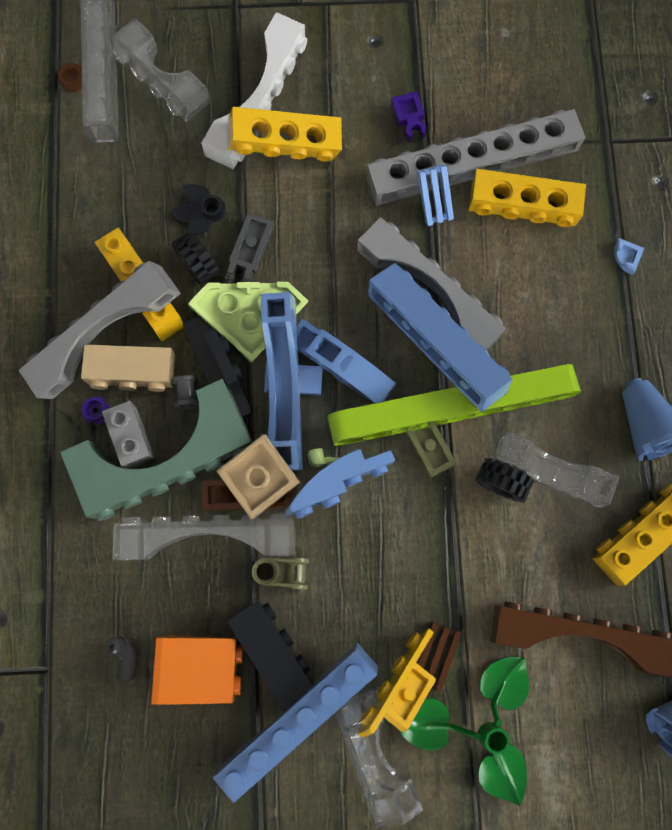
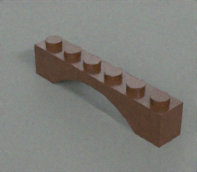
[490,601,672,677]

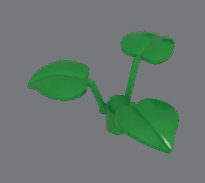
[399,656,529,805]

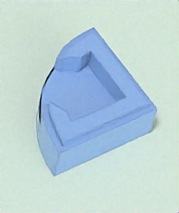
[614,238,644,275]

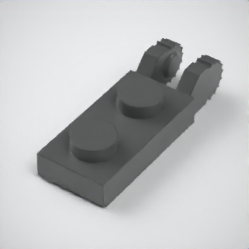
[224,213,274,284]

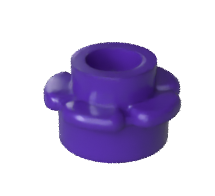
[82,396,110,424]

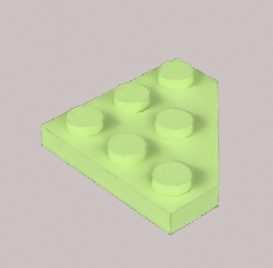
[188,282,309,363]

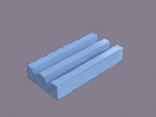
[417,164,454,226]

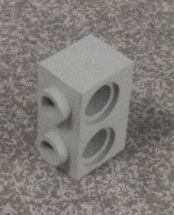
[102,401,156,469]

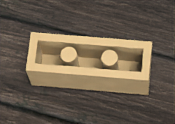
[81,345,176,392]

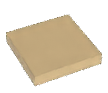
[216,434,300,519]

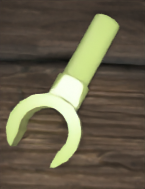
[307,448,339,467]

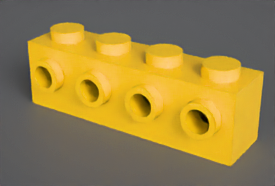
[592,482,672,586]

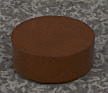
[58,63,87,92]

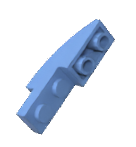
[297,319,396,404]
[284,449,395,519]

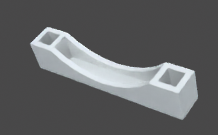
[201,12,307,169]

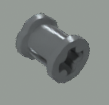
[172,375,199,409]

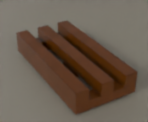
[417,622,462,691]

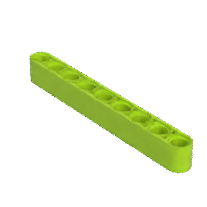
[327,364,581,446]

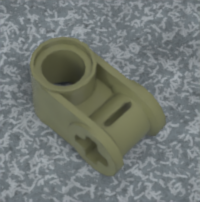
[252,558,310,590]

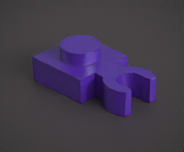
[391,91,426,142]

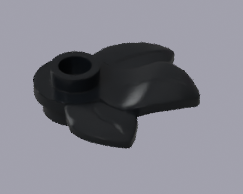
[171,184,226,235]

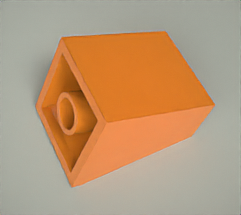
[151,635,244,705]

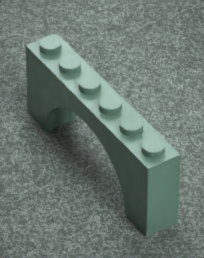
[60,379,253,521]

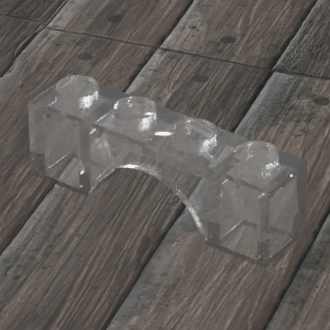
[111,18,210,122]
[493,432,620,508]
[335,687,423,828]

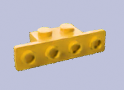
[358,628,436,738]

